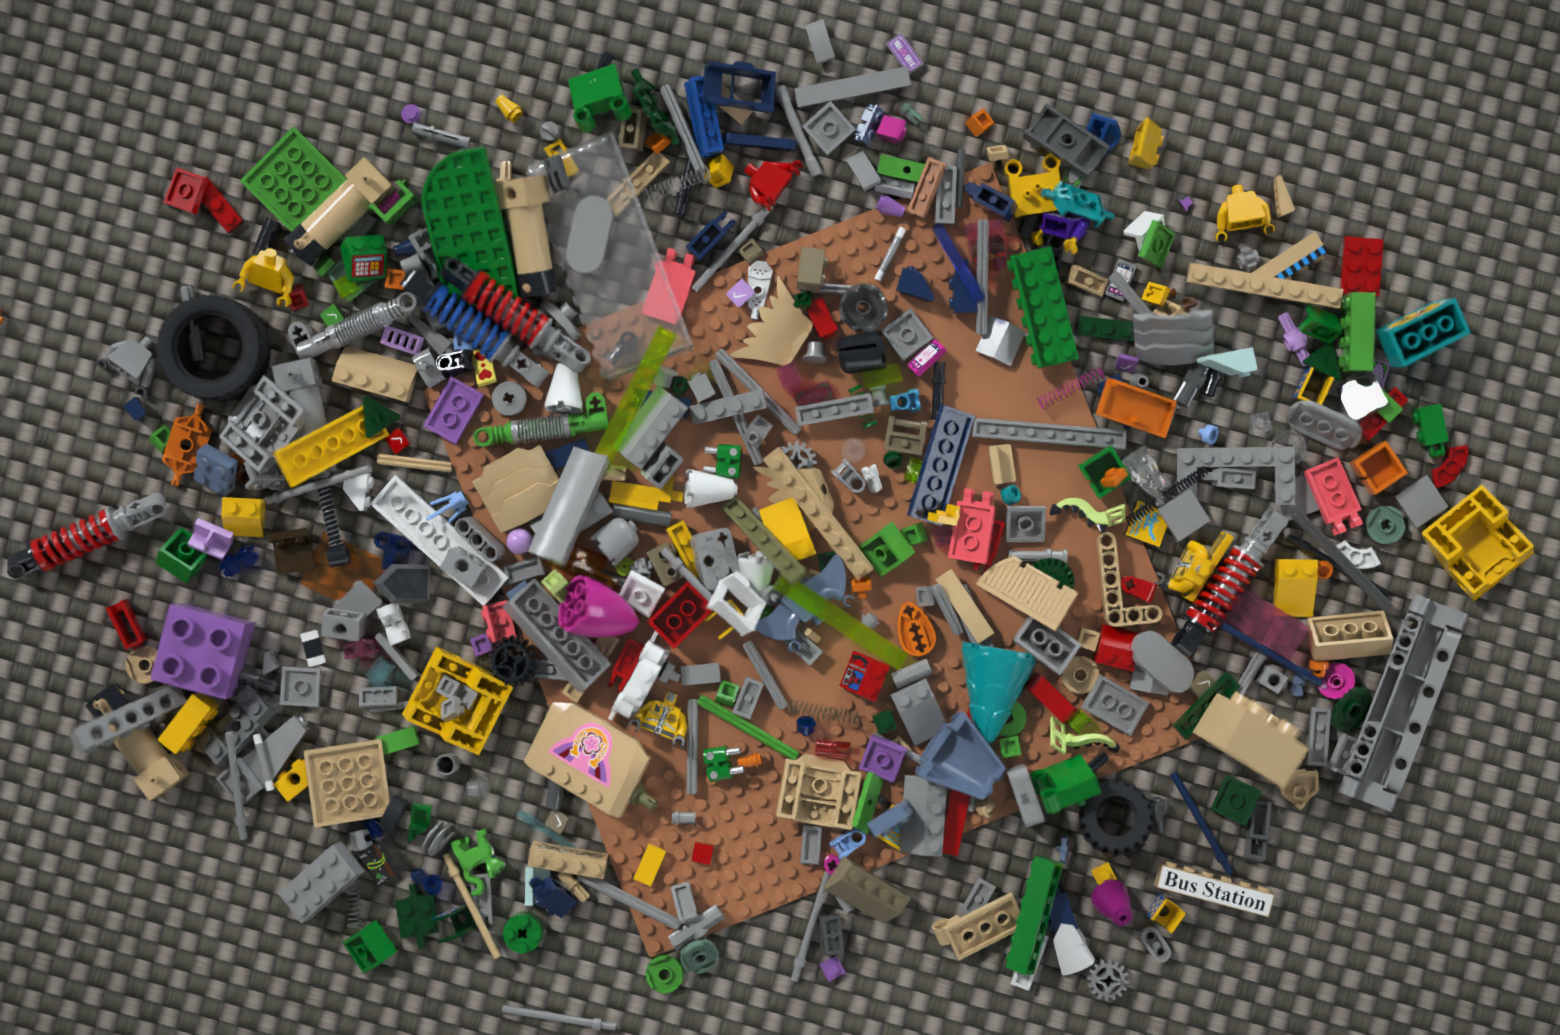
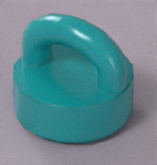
[1000,484,1021,505]

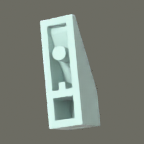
[1197,347,1258,378]

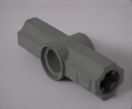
[1173,362,1210,408]

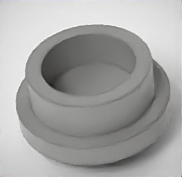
[861,612,880,629]

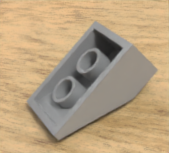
[890,678,946,746]

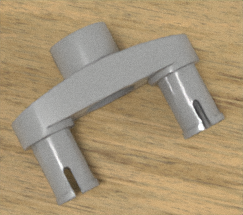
[537,299,581,346]

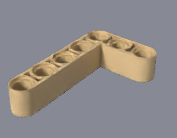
[1096,532,1162,626]

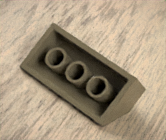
[823,856,911,924]

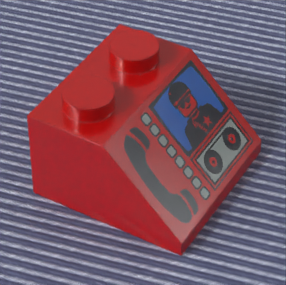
[839,650,890,702]

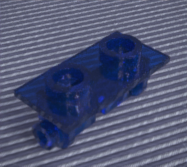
[219,545,260,577]

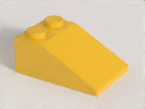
[1128,117,1164,170]
[759,497,816,561]
[1273,559,1318,617]

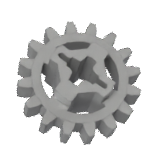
[781,441,817,469]
[1086,958,1129,1001]

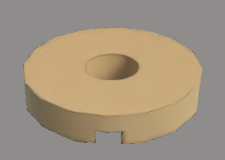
[125,646,158,684]
[1061,656,1099,694]

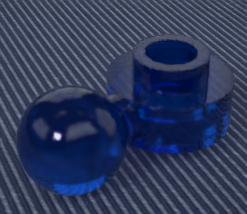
[411,868,443,895]

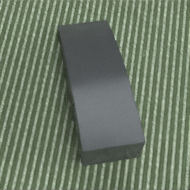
[1243,800,1272,863]

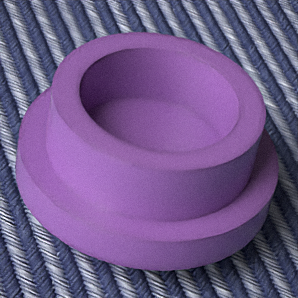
[401,104,421,124]

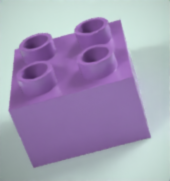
[150,603,256,699]

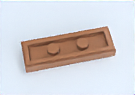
[907,157,947,219]

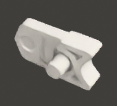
[861,464,882,493]

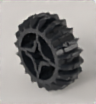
[487,635,539,687]

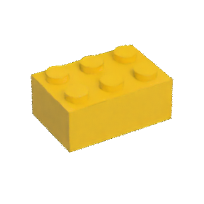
[157,692,220,754]

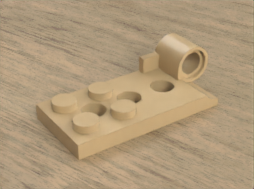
[932,892,1020,961]

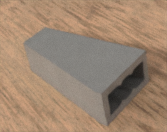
[242,714,309,789]

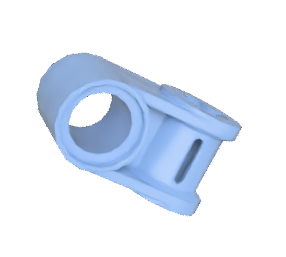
[829,828,866,860]

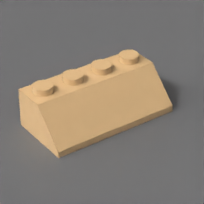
[332,346,418,403]
[1307,611,1393,661]

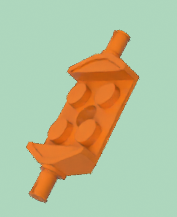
[162,403,214,487]

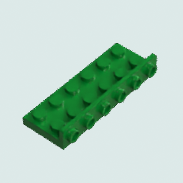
[1007,246,1079,369]

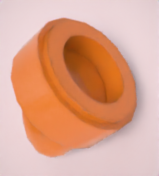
[1309,659,1329,678]

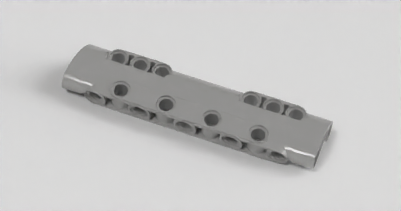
[1338,594,1468,812]

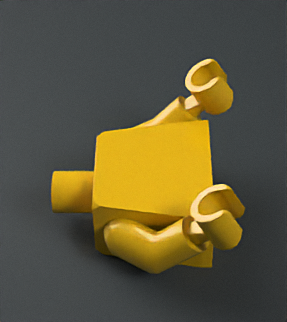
[1215,185,1275,242]
[232,248,294,307]

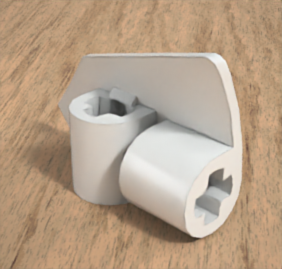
[1053,924,1095,975]

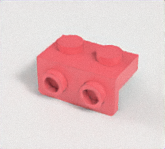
[481,600,518,643]

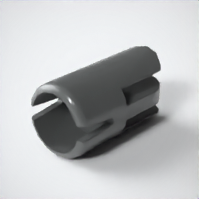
[543,155,571,194]

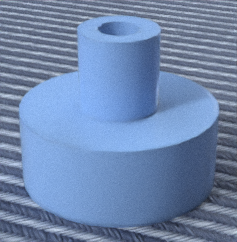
[1198,424,1219,445]

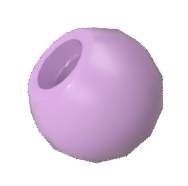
[506,528,533,555]

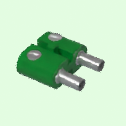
[703,444,743,479]
[703,745,745,782]

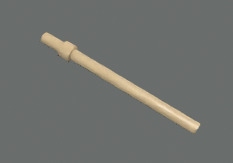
[442,853,501,959]

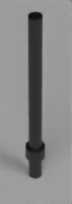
[1286,534,1389,597]

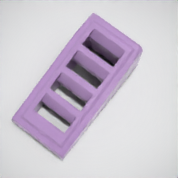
[380,326,424,355]

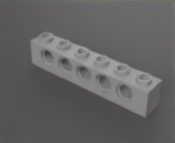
[69,685,187,755]

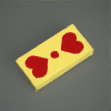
[472,348,497,387]

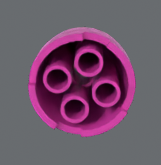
[558,575,639,637]

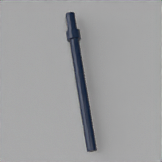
[1220,622,1323,686]
[1170,771,1234,875]

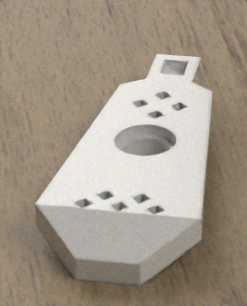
[748,261,773,319]

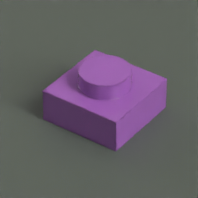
[820,955,846,981]

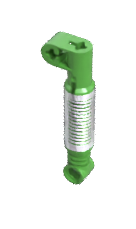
[473,392,609,447]

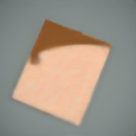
[300,532,387,601]

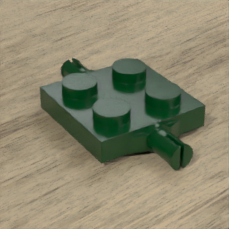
[395,883,439,949]

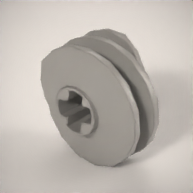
[492,381,527,416]
[422,821,455,856]

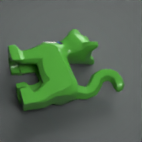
[450,829,505,896]

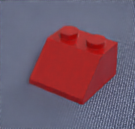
[1093,624,1139,672]

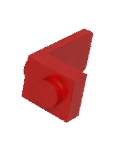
[807,297,838,340]

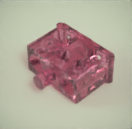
[342,639,381,659]

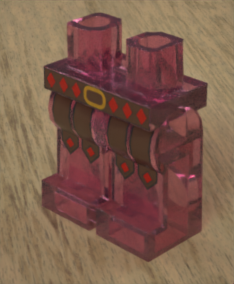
[964,218,1007,272]

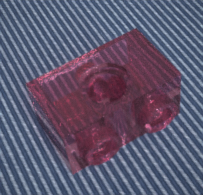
[776,361,803,394]

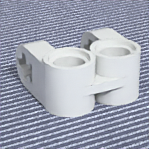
[376,603,411,646]

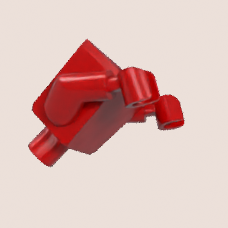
[744,160,804,212]

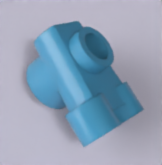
[889,388,921,412]

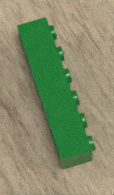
[1005,856,1064,975]

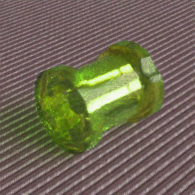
[1066,709,1092,734]

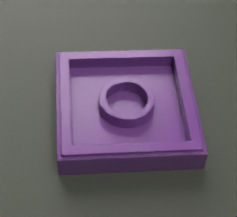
[858,734,908,783]

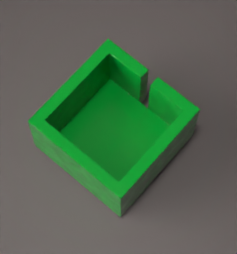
[1077,445,1132,499]

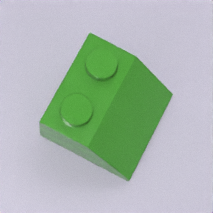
[858,521,915,578]

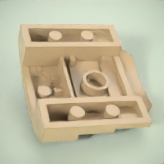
[472,445,559,533]
[775,753,862,831]

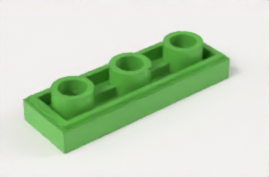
[877,155,925,183]
[852,772,884,834]

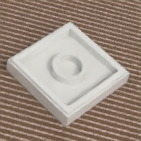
[619,570,665,618]

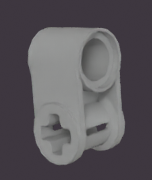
[831,458,866,494]

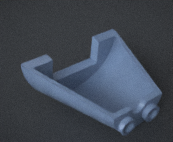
[916,711,1006,800]

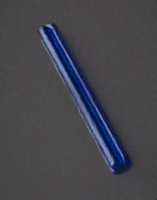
[933,223,985,304]

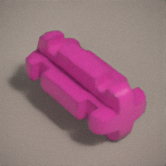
[378,191,401,214]

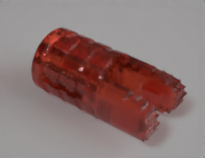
[815,739,851,759]

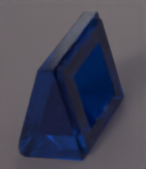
[364,818,385,839]

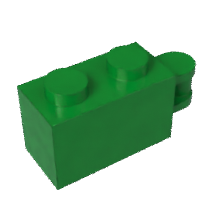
[1412,404,1449,458]

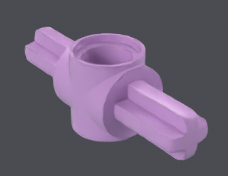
[1278,312,1310,366]

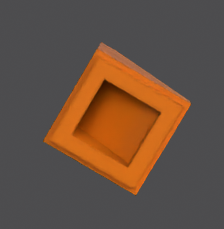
[965,108,995,137]

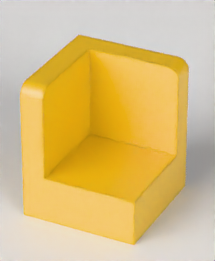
[704,154,734,189]

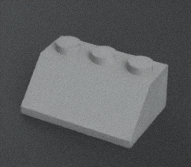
[1013,615,1081,676]

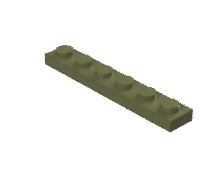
[721,496,807,586]

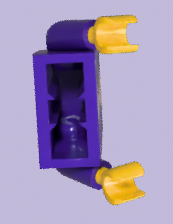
[1031,212,1090,254]

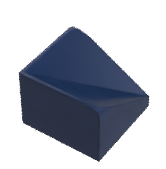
[124,397,146,421]

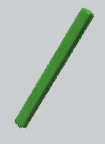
[697,695,799,760]

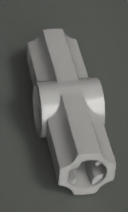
[668,904,725,950]

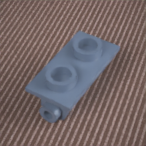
[854,104,884,146]

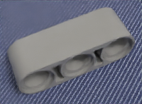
[455,516,506,562]

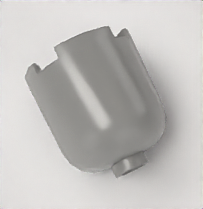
[590,518,639,567]

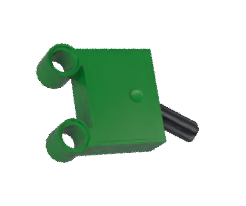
[568,51,632,133]

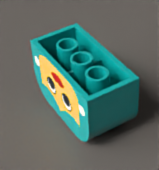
[1375,298,1471,367]

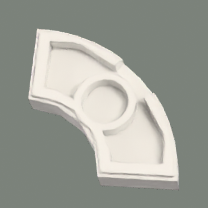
[1335,540,1381,569]

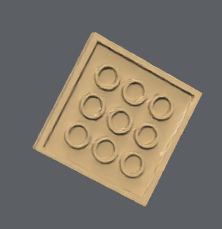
[303,739,390,828]

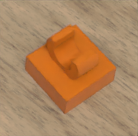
[851,576,872,599]

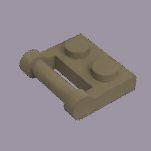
[884,415,927,456]

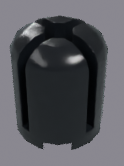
[837,330,887,374]

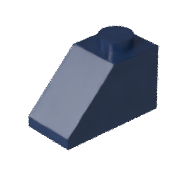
[896,266,934,303]

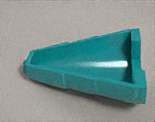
[961,641,1037,745]

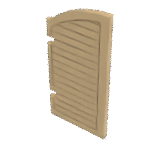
[976,555,1078,631]

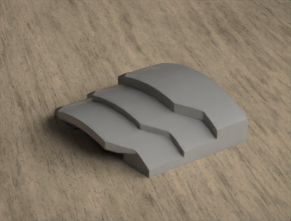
[1133,310,1214,365]
[219,375,309,473]

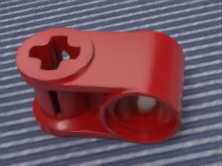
[1120,576,1157,603]

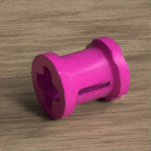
[824,854,840,874]

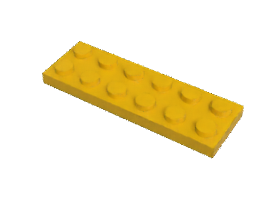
[273,405,390,487]

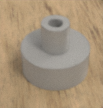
[761,585,781,606]

